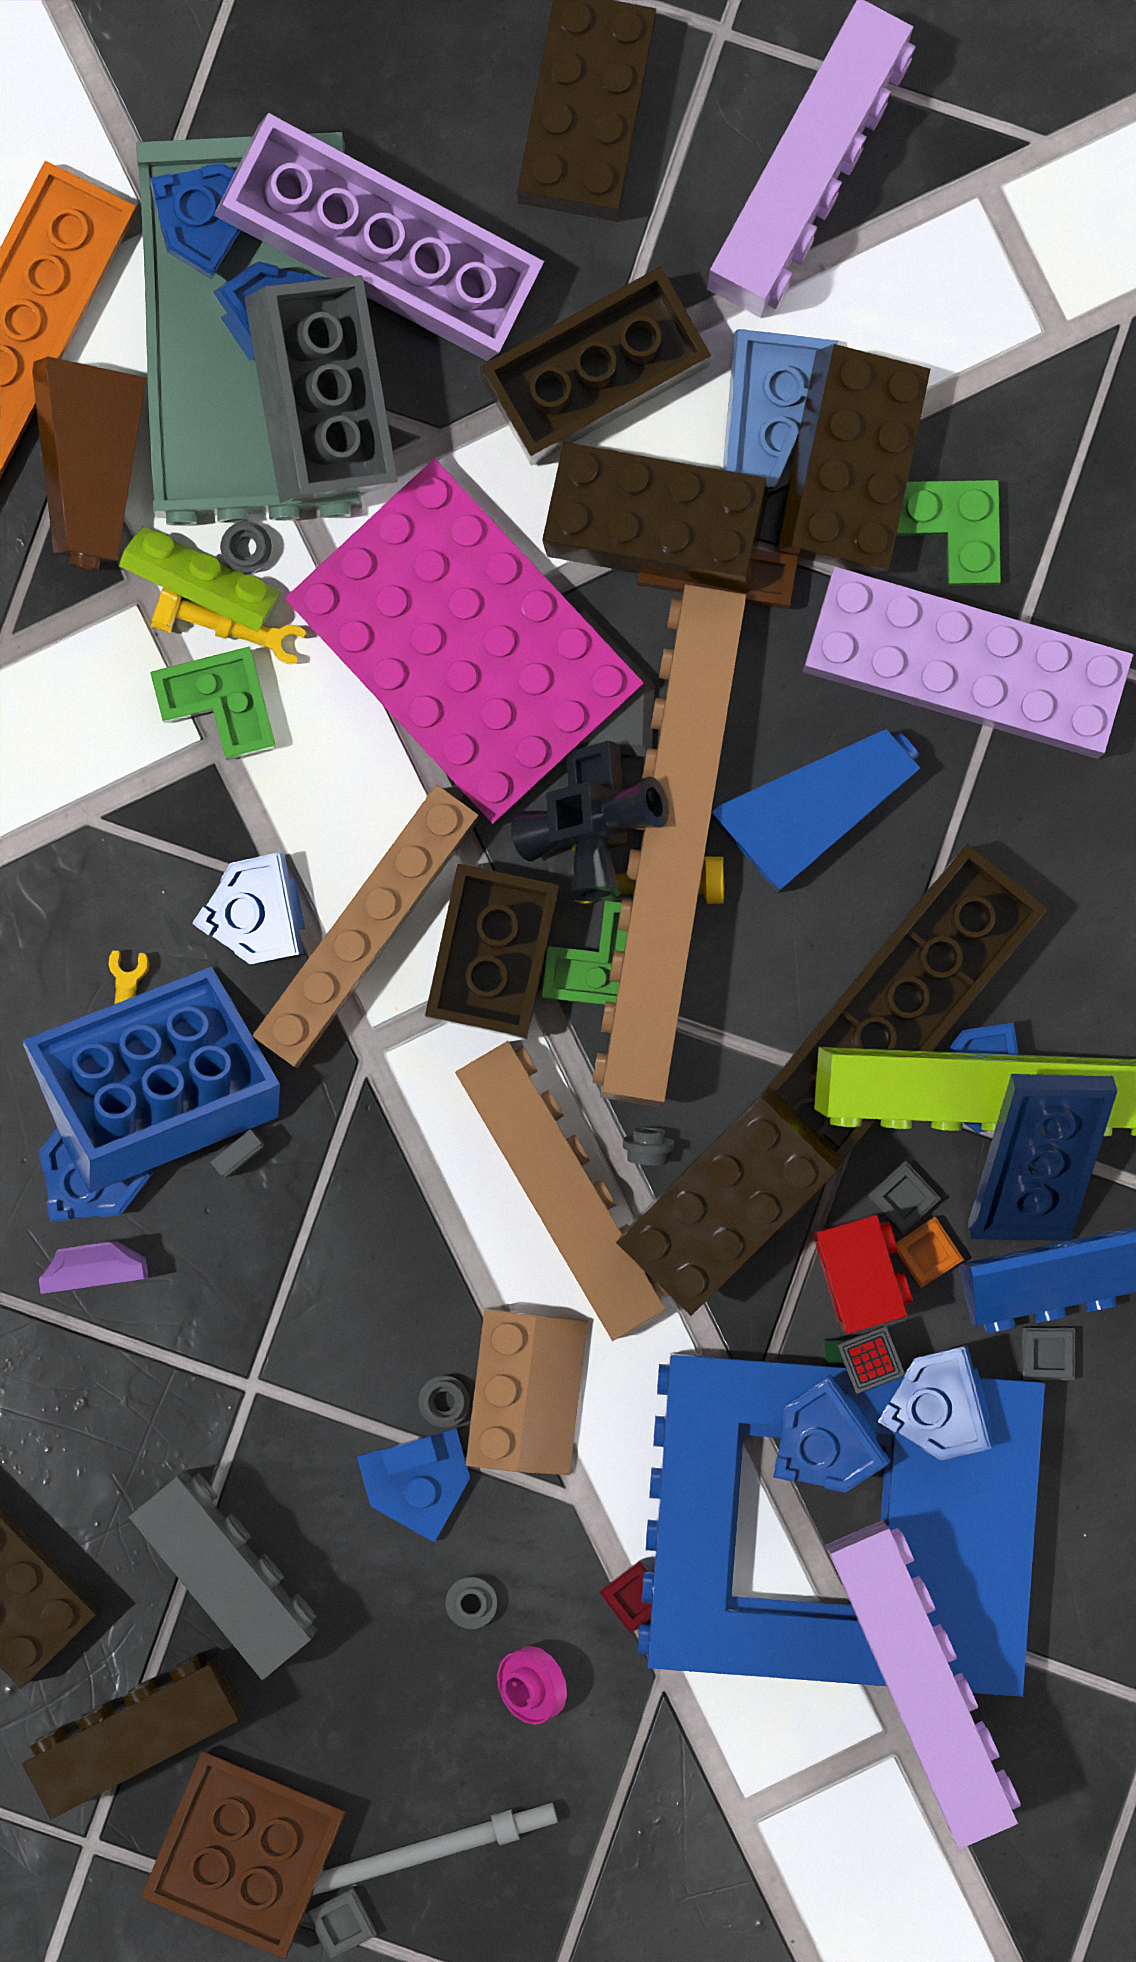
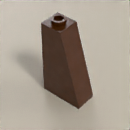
[32,356,146,570]

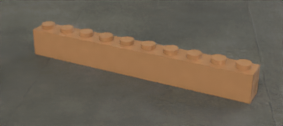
[592,584,746,1108]

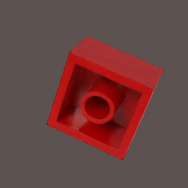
[812,1214,913,1334]

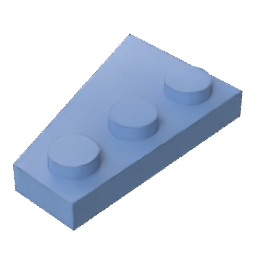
[723,329,839,490]

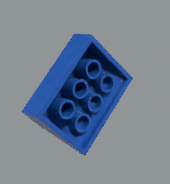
[23,966,280,1193]
[958,1226,1136,1333]

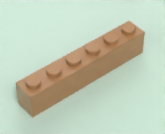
[252,784,480,1068]
[455,1041,669,1341]

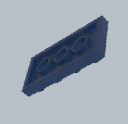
[967,1074,1118,1241]

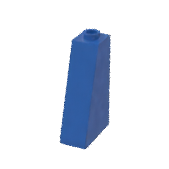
[710,729,920,893]

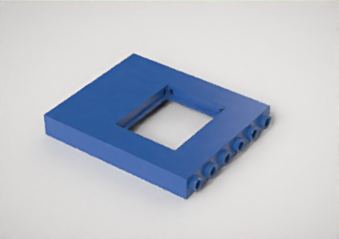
[638,1353,1045,1697]

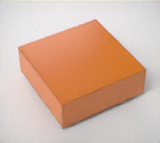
[896,1217,964,1288]

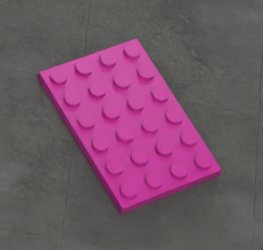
[284,458,645,825]

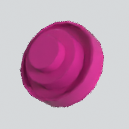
[497,1646,567,1725]

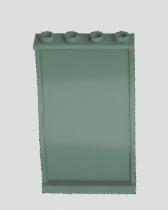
[136,132,362,526]

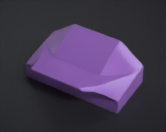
[39,1241,149,1294]

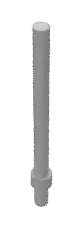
[312,1803,558,1896]

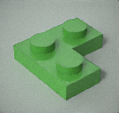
[896,480,1001,586]
[150,646,276,760]
[542,901,627,1005]

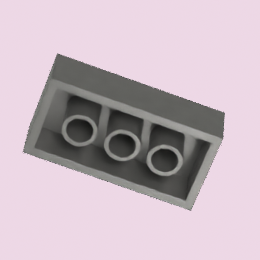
[244,275,398,503]
[128,1470,317,1680]

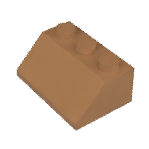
[466,1308,588,1475]

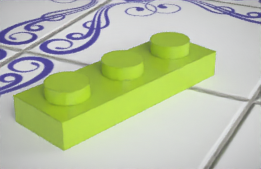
[119,525,281,632]

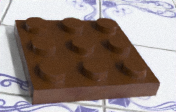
[141,1751,347,1959]

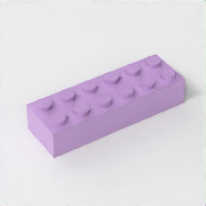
[707,0,916,318]
[214,113,544,361]
[802,566,1133,759]
[826,1520,1021,1849]

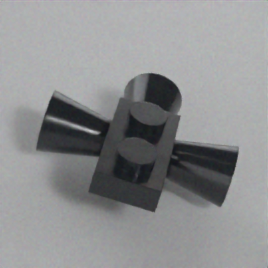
[511,741,669,902]

